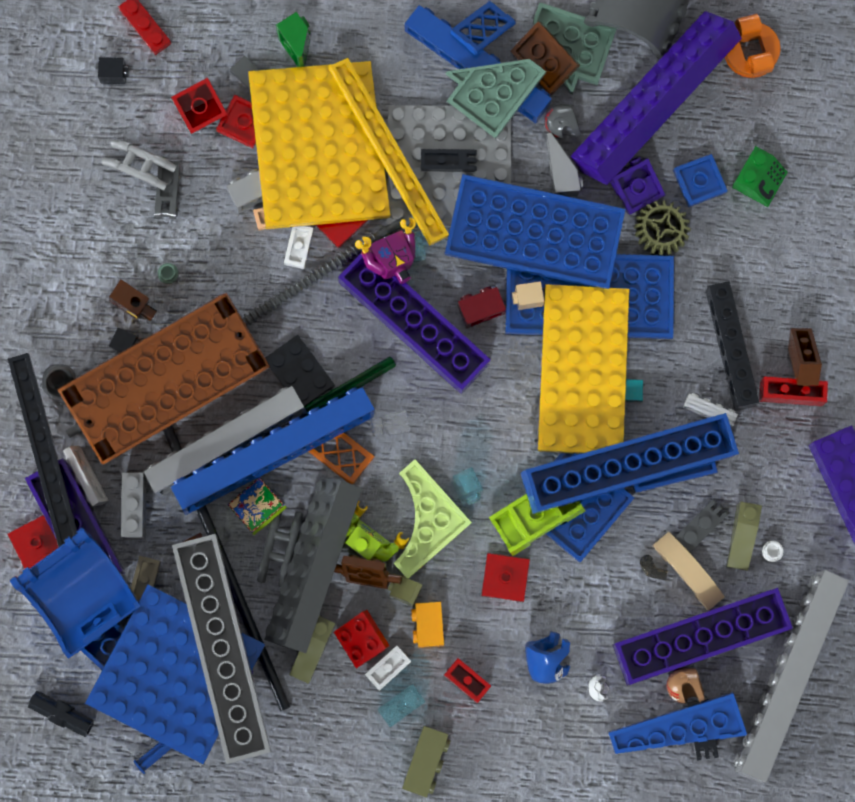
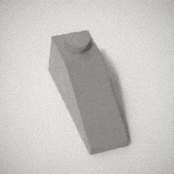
[546,133,583,197]

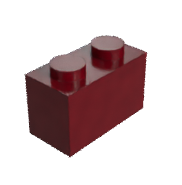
[457,286,506,329]

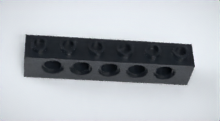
[705,281,759,411]

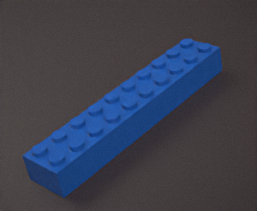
[171,387,375,516]
[520,413,739,514]

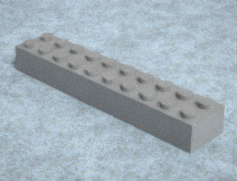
[172,534,272,764]
[733,570,849,783]

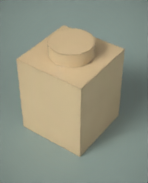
[512,281,544,310]

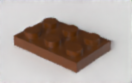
[511,21,580,95]

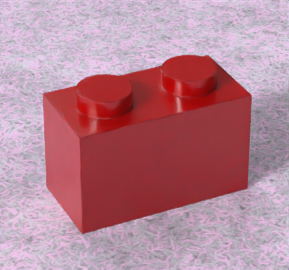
[444,658,491,703]

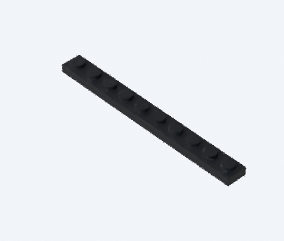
[7,353,78,547]

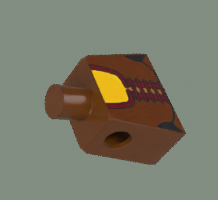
[109,279,157,321]

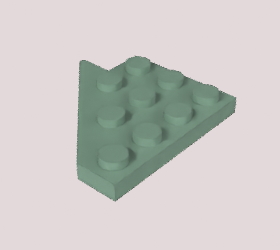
[533,3,617,95]
[445,59,546,139]

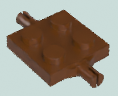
[334,555,402,589]

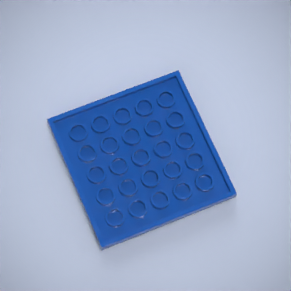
[85,585,265,764]

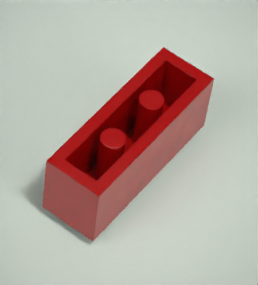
[759,376,828,406]

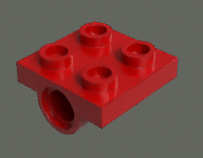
[334,609,390,669]

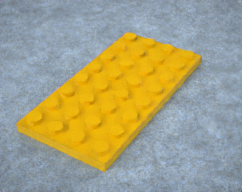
[537,284,629,454]

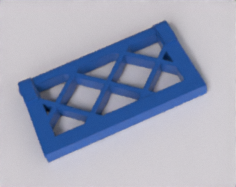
[450,1,516,55]

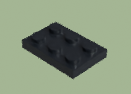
[265,335,335,406]

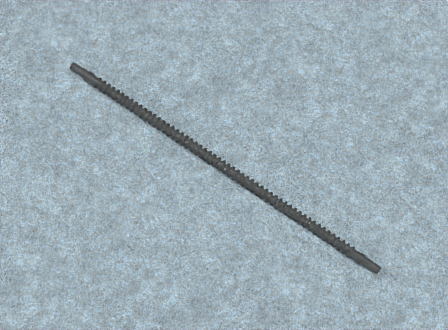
[66,218,403,438]

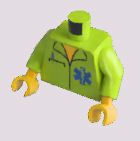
[345,501,409,562]

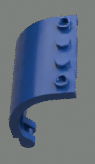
[10,527,141,659]

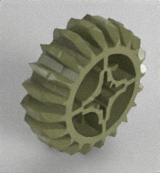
[634,200,691,256]

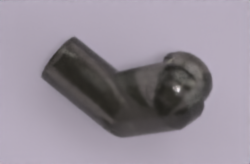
[640,555,668,580]

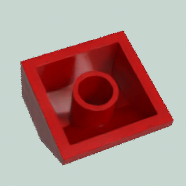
[171,77,228,134]

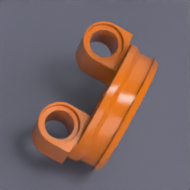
[725,14,781,78]

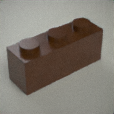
[788,328,822,386]

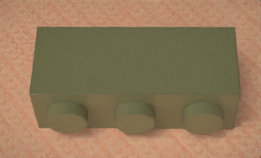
[402,726,451,798]

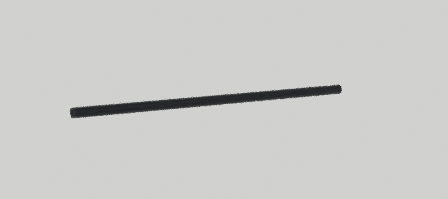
[163,425,290,711]

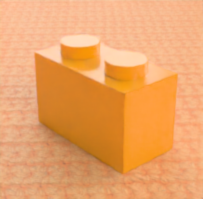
[411,602,444,648]

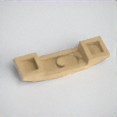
[652,532,725,611]

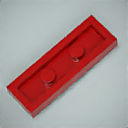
[118,0,171,55]

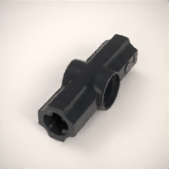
[28,691,95,737]

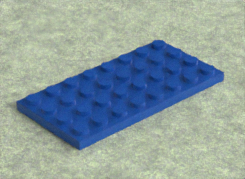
[445,174,626,289]
[505,254,674,339]

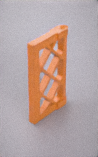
[308,433,375,485]

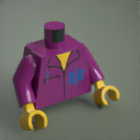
[355,218,416,284]

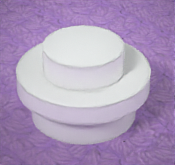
[762,541,783,562]

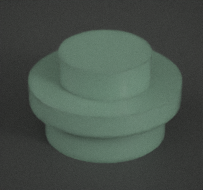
[157,263,179,284]

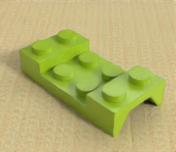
[489,494,585,556]

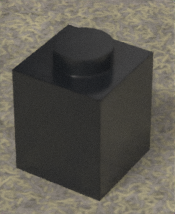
[98,57,129,84]

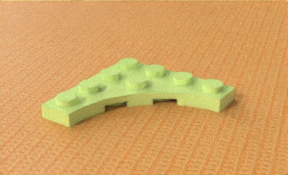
[393,460,472,579]

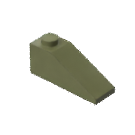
[726,502,762,571]
[289,616,336,684]

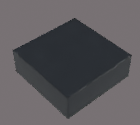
[109,328,138,352]

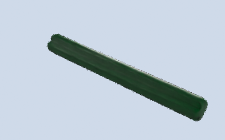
[304,357,396,416]

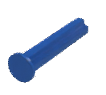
[133,742,172,774]

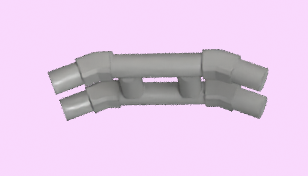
[102,139,177,190]

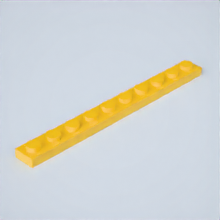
[329,58,449,246]

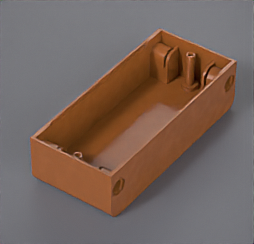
[57,292,270,465]

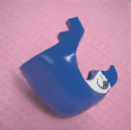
[525,631,570,684]

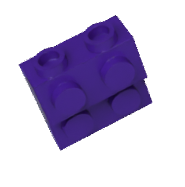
[610,156,666,215]

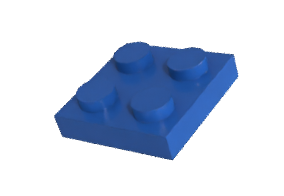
[673,154,728,207]

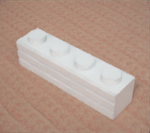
[683,393,738,428]

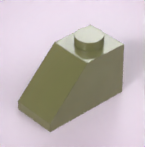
[388,576,422,607]

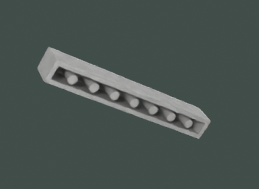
[144,386,308,498]

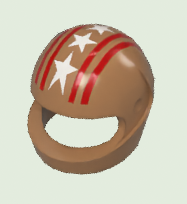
[666,667,705,704]

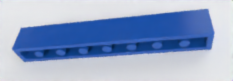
[405,5,552,124]

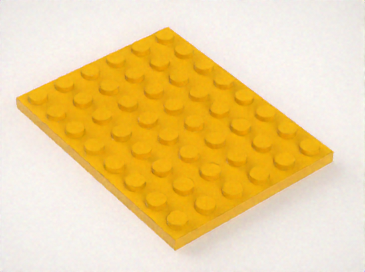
[248,61,390,229]

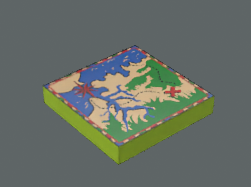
[227,477,287,535]

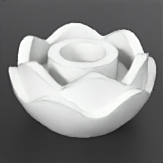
[589,674,609,702]

